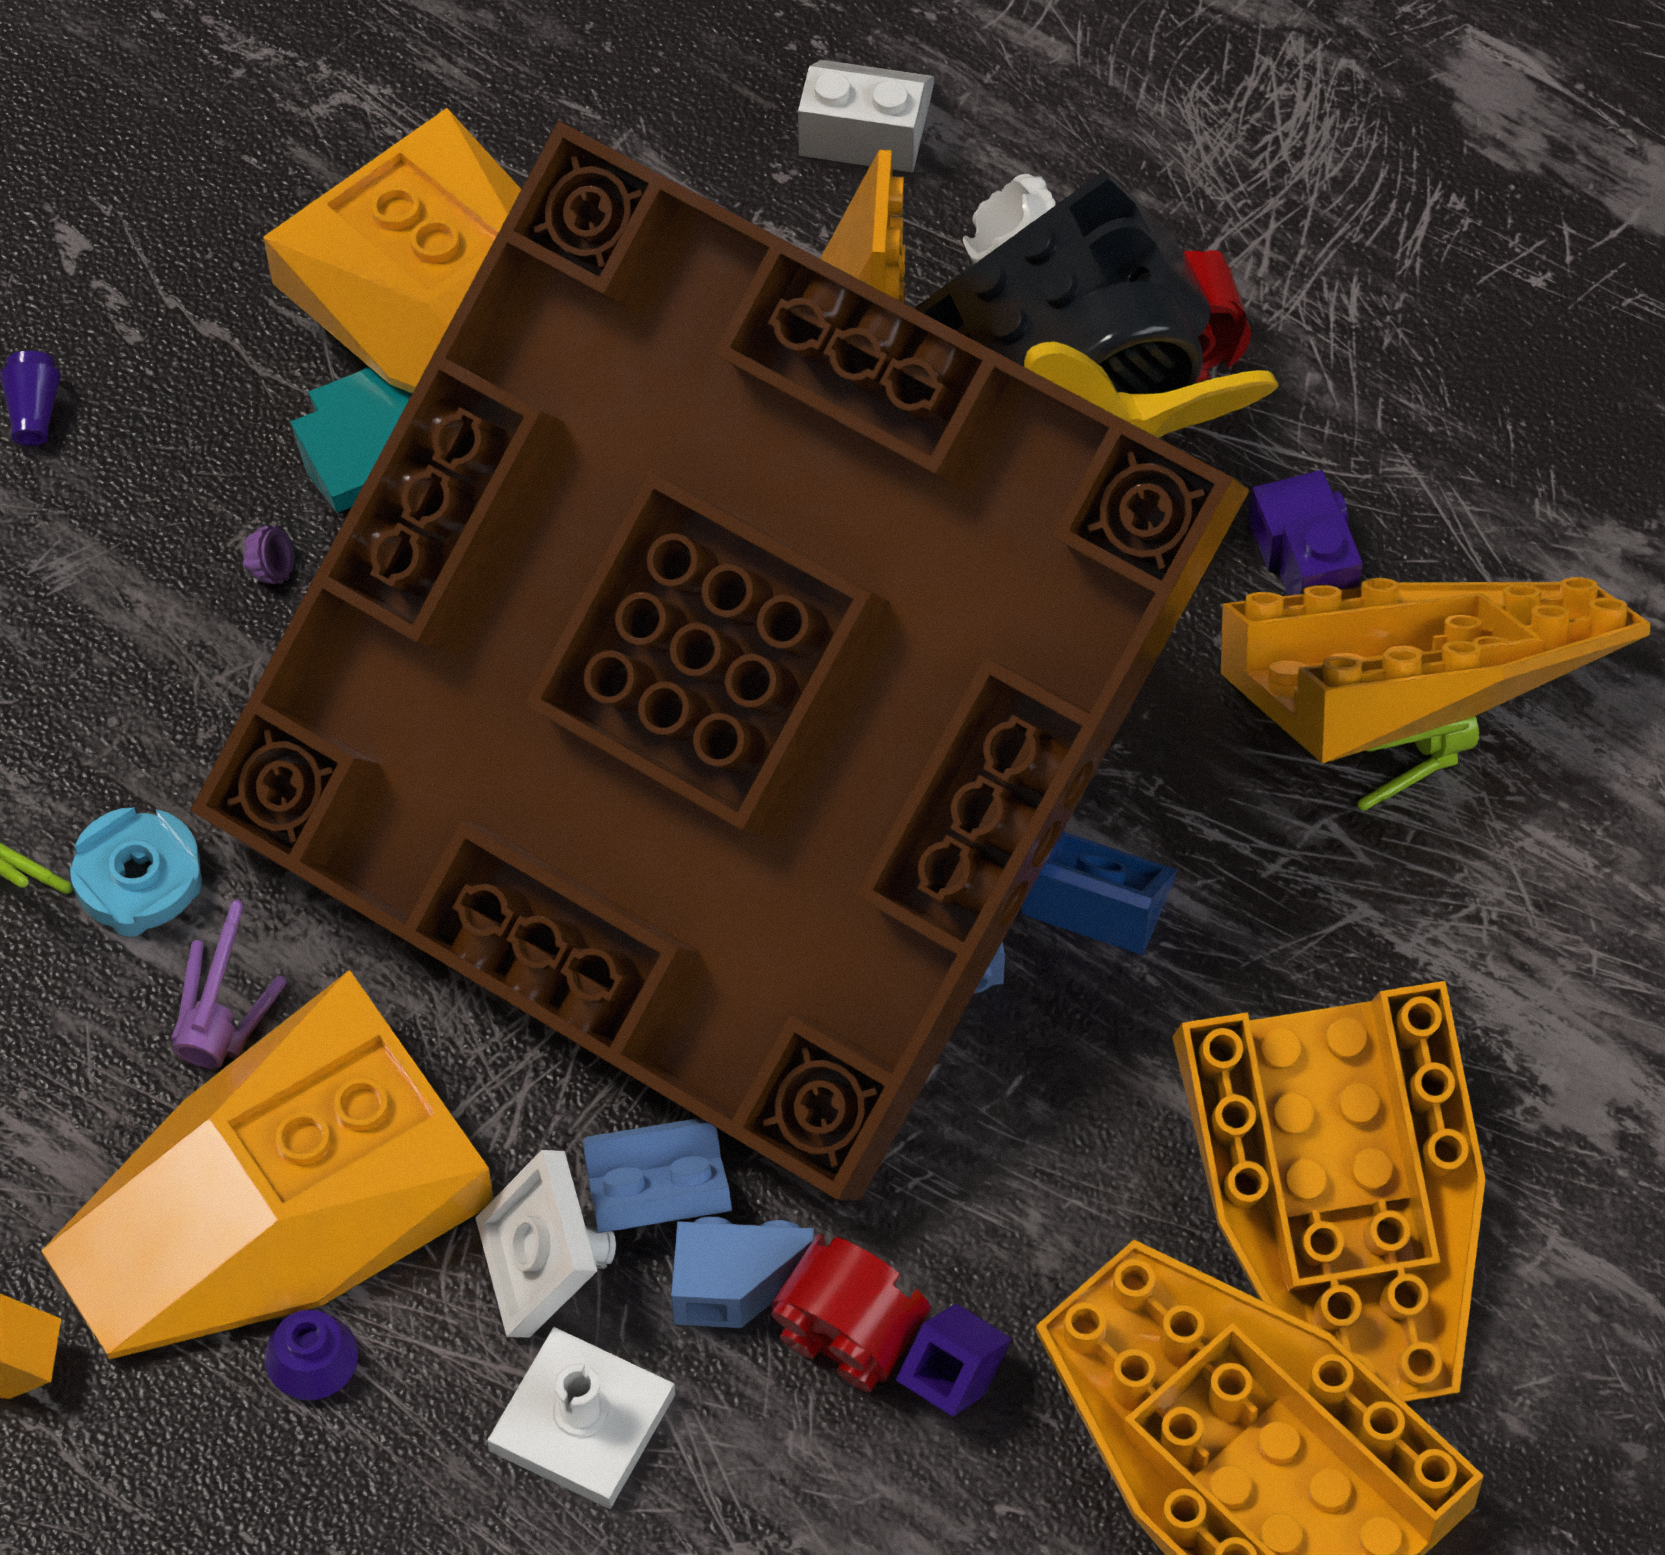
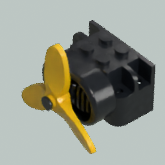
[914,170,1278,438]

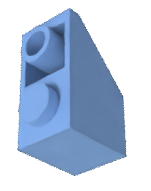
[671,1217,814,1328]

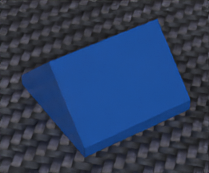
[1022,831,1177,955]

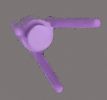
[171,900,287,1069]

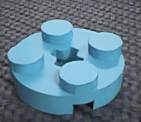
[70,807,202,937]

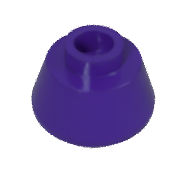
[264,1310,358,1400]

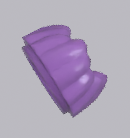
[242,525,295,584]

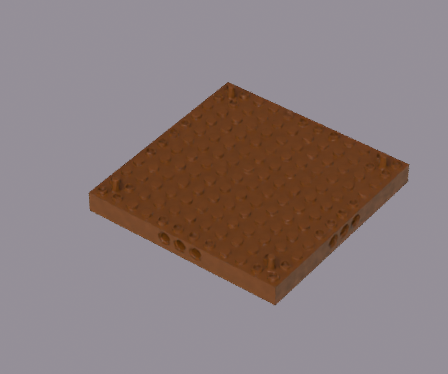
[190,120,1250,1200]

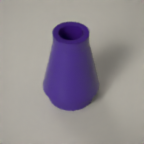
[0,351,61,446]

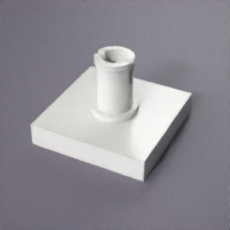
[476,1150,616,1338]
[487,1327,675,1509]

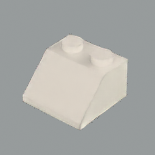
[798,60,934,173]

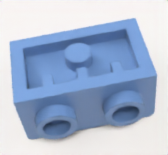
[583,1118,732,1233]

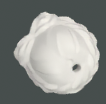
[962,174,1056,265]

